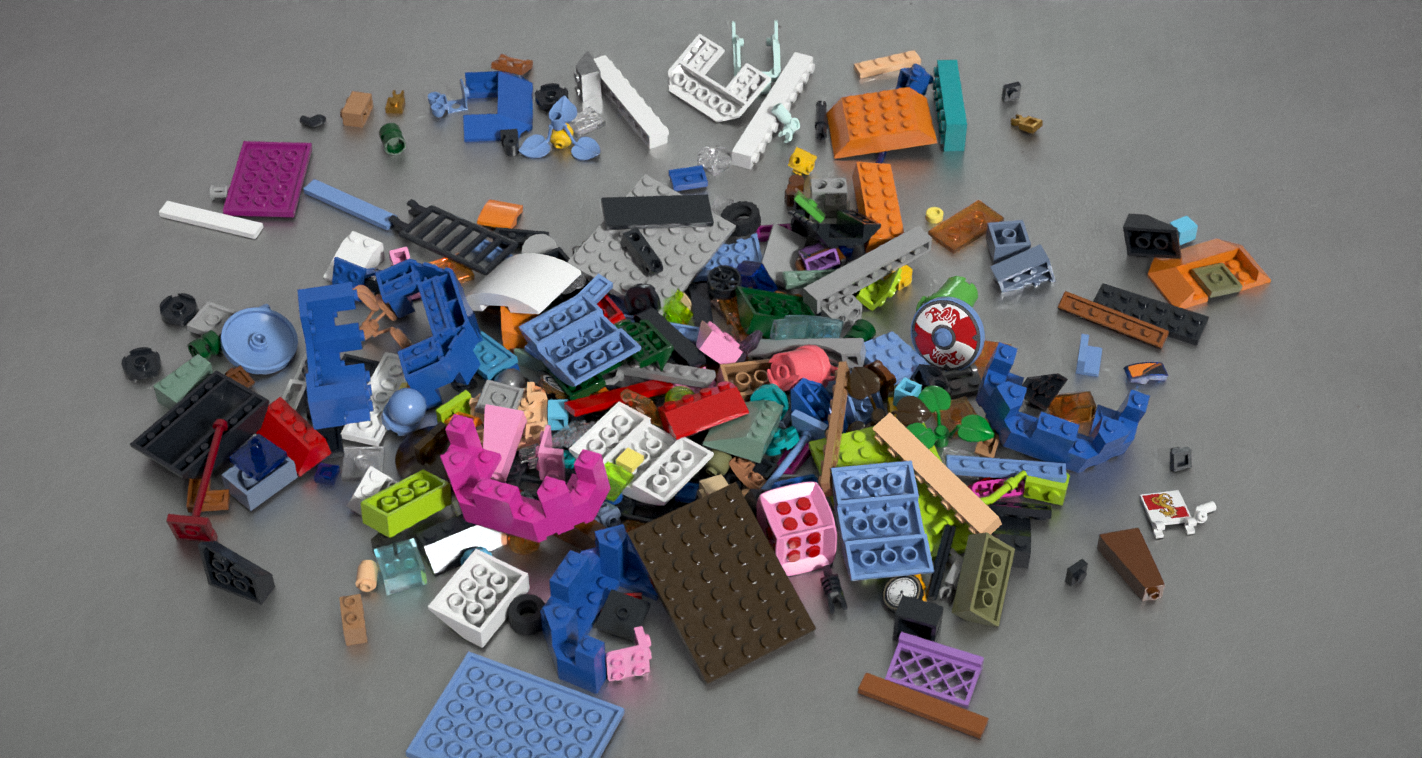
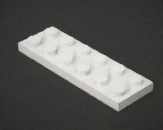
[341,352,407,446]

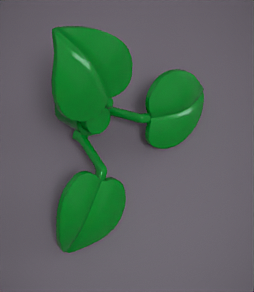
[906,386,994,449]

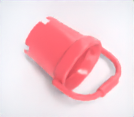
[767,344,838,392]

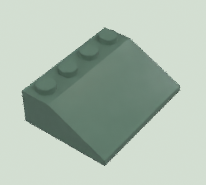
[703,400,784,463]

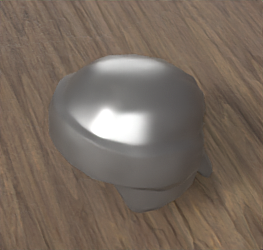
[494,368,529,388]

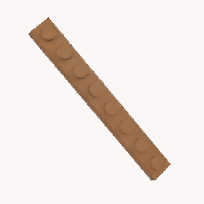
[818,361,850,496]

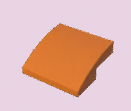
[477,199,523,228]

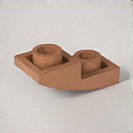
[729,456,767,489]

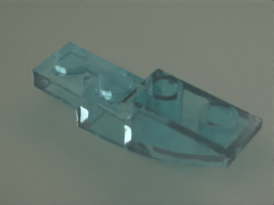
[770,315,844,340]

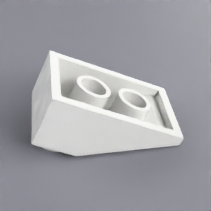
[323,231,385,283]

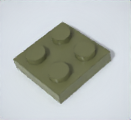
[1190,263,1242,298]

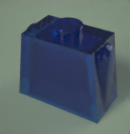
[736,260,778,292]

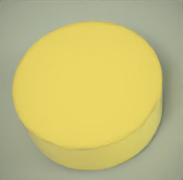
[925,207,944,224]

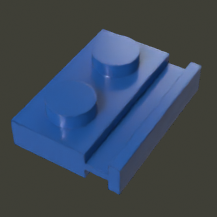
[668,165,708,191]

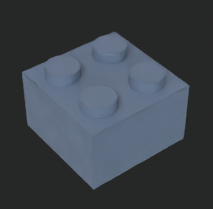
[986,220,1031,263]

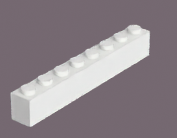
[594,55,669,149]

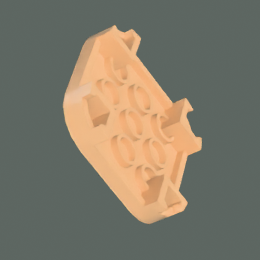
[469,382,548,451]

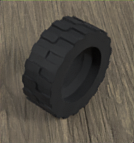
[720,201,761,237]

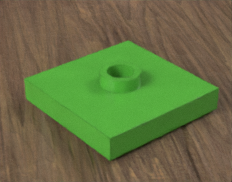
[794,190,825,223]

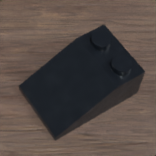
[1123,214,1181,259]
[991,516,1031,568]

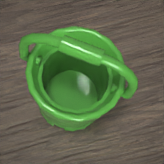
[916,276,978,312]

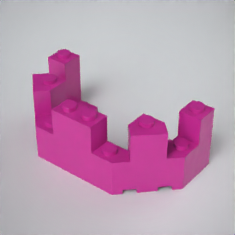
[440,414,611,543]

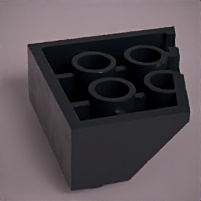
[198,541,275,605]

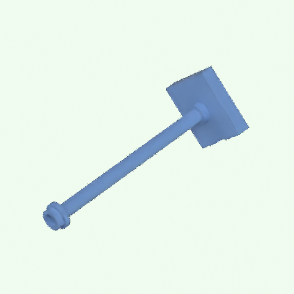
[761,409,829,490]

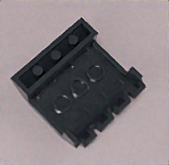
[788,209,881,249]

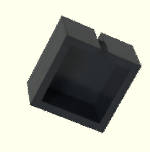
[892,595,944,643]

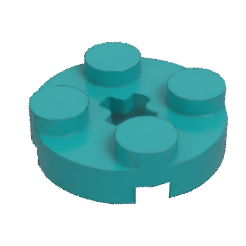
[750,383,790,420]
[765,426,800,456]

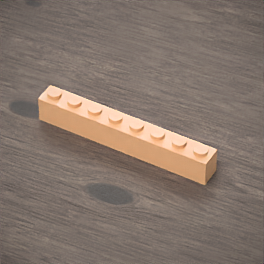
[872,413,1002,535]

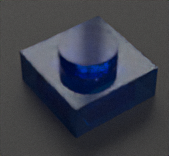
[314,463,340,486]

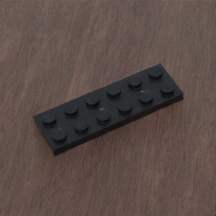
[1093,283,1209,346]

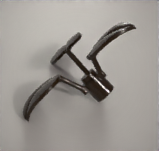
[846,367,932,433]

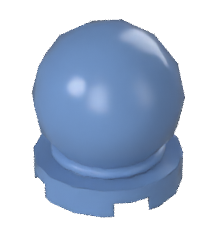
[381,388,426,436]

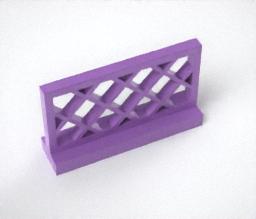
[885,632,984,708]

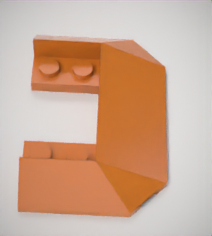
[1147,238,1271,309]

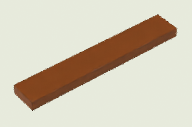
[1057,291,1169,349]
[858,672,989,739]

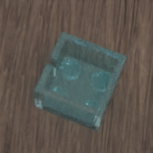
[374,538,427,596]

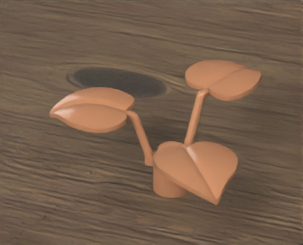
[353,285,412,349]

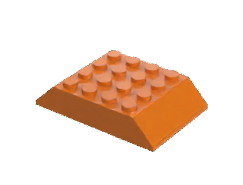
[826,87,937,159]

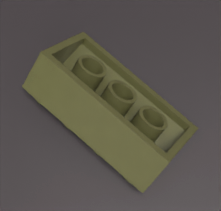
[952,532,1015,627]

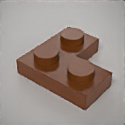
[187,478,230,513]

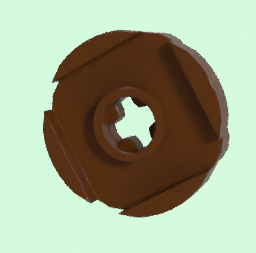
[863,360,897,399]

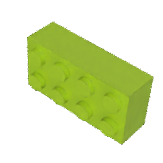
[360,469,452,538]

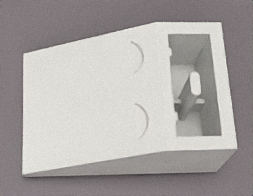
[346,466,398,515]

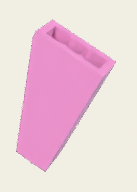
[483,404,527,482]

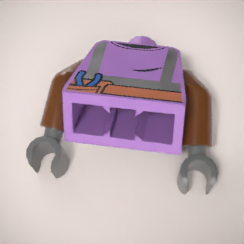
[795,242,851,290]

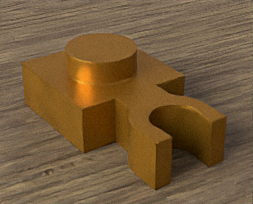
[385,90,405,114]
[1011,114,1043,133]

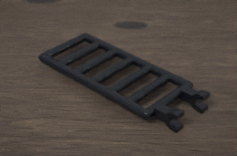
[388,199,519,276]

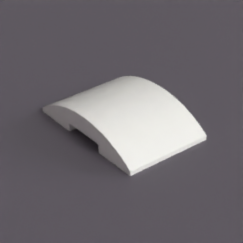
[465,253,582,314]
[569,401,714,505]

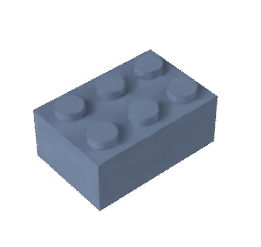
[221,441,298,511]

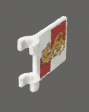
[1139,490,1197,538]

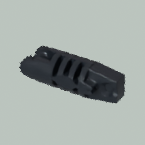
[820,565,848,614]

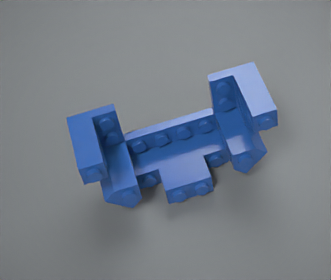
[375,259,483,411]
[297,282,374,430]
[976,342,1150,473]
[540,524,659,694]

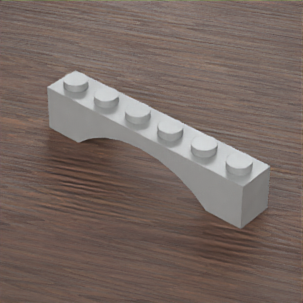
[747,338,866,368]

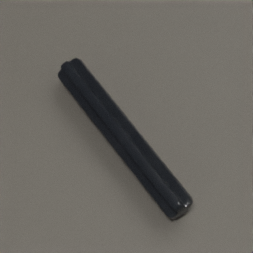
[926,524,956,600]

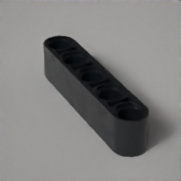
[634,307,706,368]

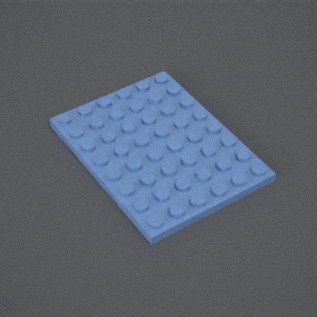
[406,651,625,758]

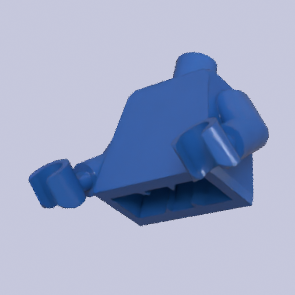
[896,63,934,96]

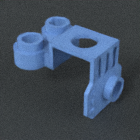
[428,79,470,117]

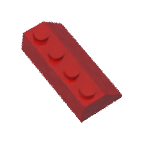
[658,381,749,440]
[255,396,331,476]

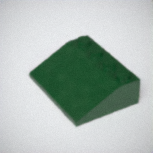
[735,286,821,339]

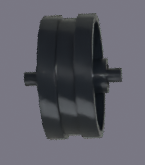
[707,265,741,300]

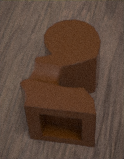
[784,175,804,207]

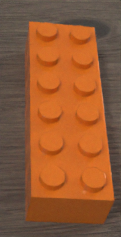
[852,162,904,253]

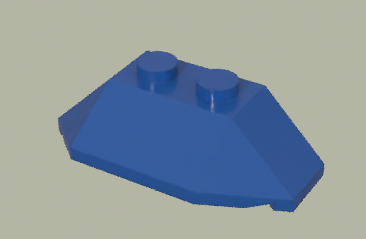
[791,378,848,434]

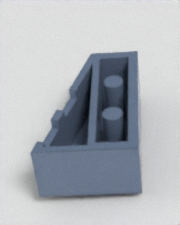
[990,244,1056,293]

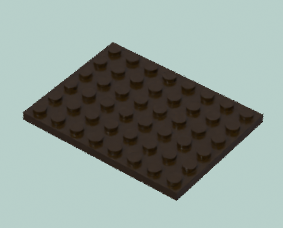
[626,482,816,685]

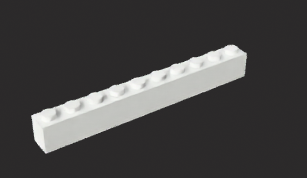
[732,52,815,170]

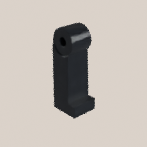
[620,227,663,277]

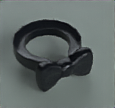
[451,377,478,393]

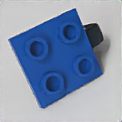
[332,257,382,303]

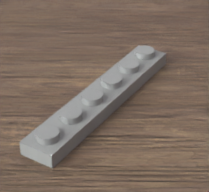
[609,360,716,388]

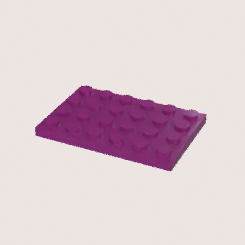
[223,141,312,217]

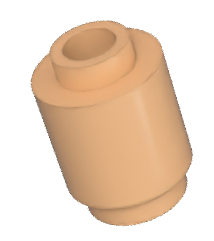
[356,560,378,592]

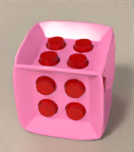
[756,482,837,576]

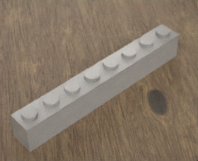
[803,226,932,314]

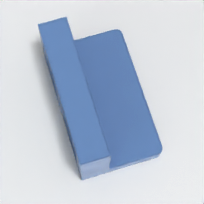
[1075,334,1102,377]

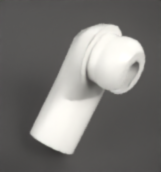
[1193,501,1216,523]

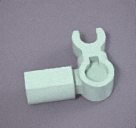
[771,103,800,143]

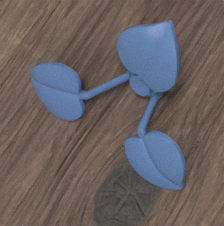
[519,95,600,161]

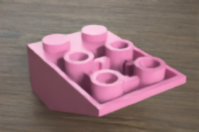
[696,320,743,364]

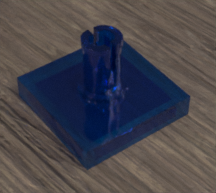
[229,434,288,481]

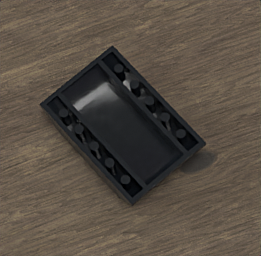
[130,370,270,479]

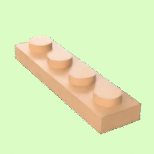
[854,50,921,79]

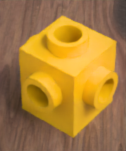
[787,147,817,176]

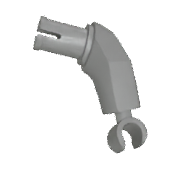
[939,548,964,603]

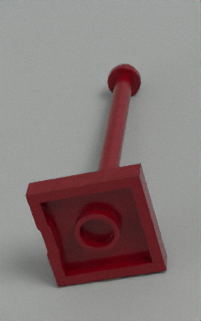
[166,419,228,542]

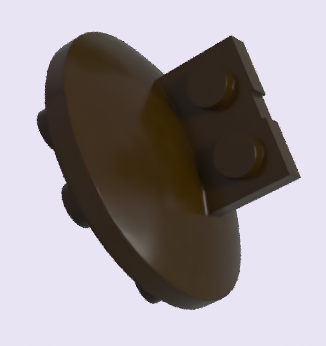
[395,421,452,488]

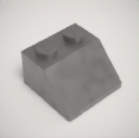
[574,52,602,102]

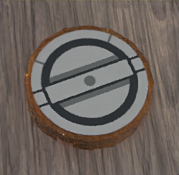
[538,374,571,401]

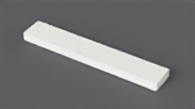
[159,201,263,239]

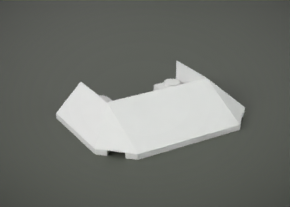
[668,34,772,122]

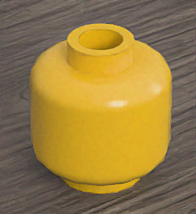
[550,123,574,149]

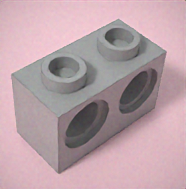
[810,178,848,206]
[820,294,862,335]

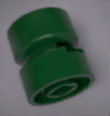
[379,123,406,155]
[843,319,876,342]
[187,330,222,361]

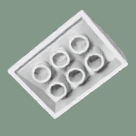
[428,549,530,648]

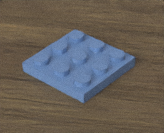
[864,331,930,385]

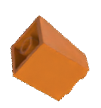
[500,306,541,354]

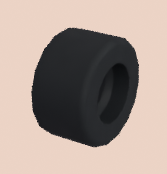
[508,594,545,636]

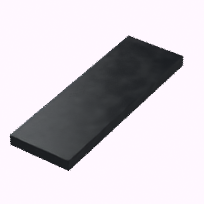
[601,194,714,230]

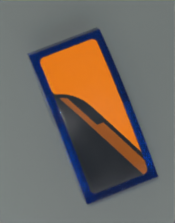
[1123,362,1169,384]

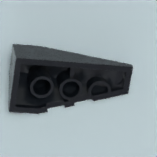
[1022,373,1068,411]

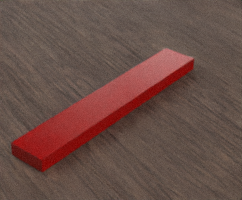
[564,380,673,417]

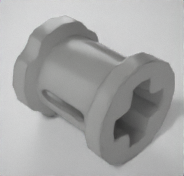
[209,184,230,200]

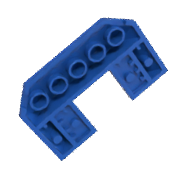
[463,71,533,142]

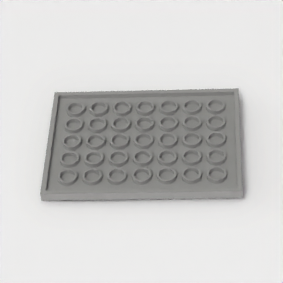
[567,174,736,317]

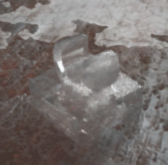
[518,443,539,469]

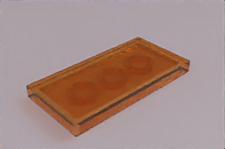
[928,200,1004,254]

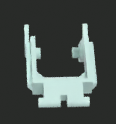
[732,20,781,95]

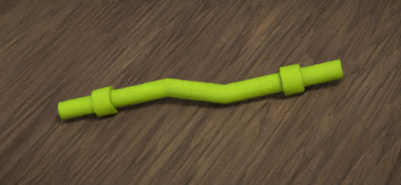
[930,470,1027,535]

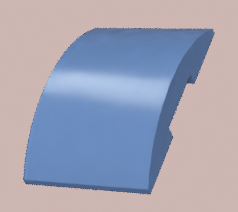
[519,292,642,387]
[831,461,934,581]

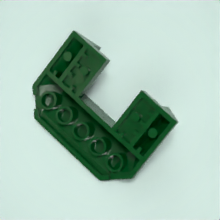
[547,319,674,400]

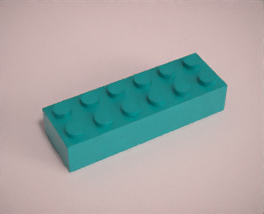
[932,60,967,151]

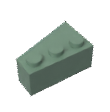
[153,354,213,410]

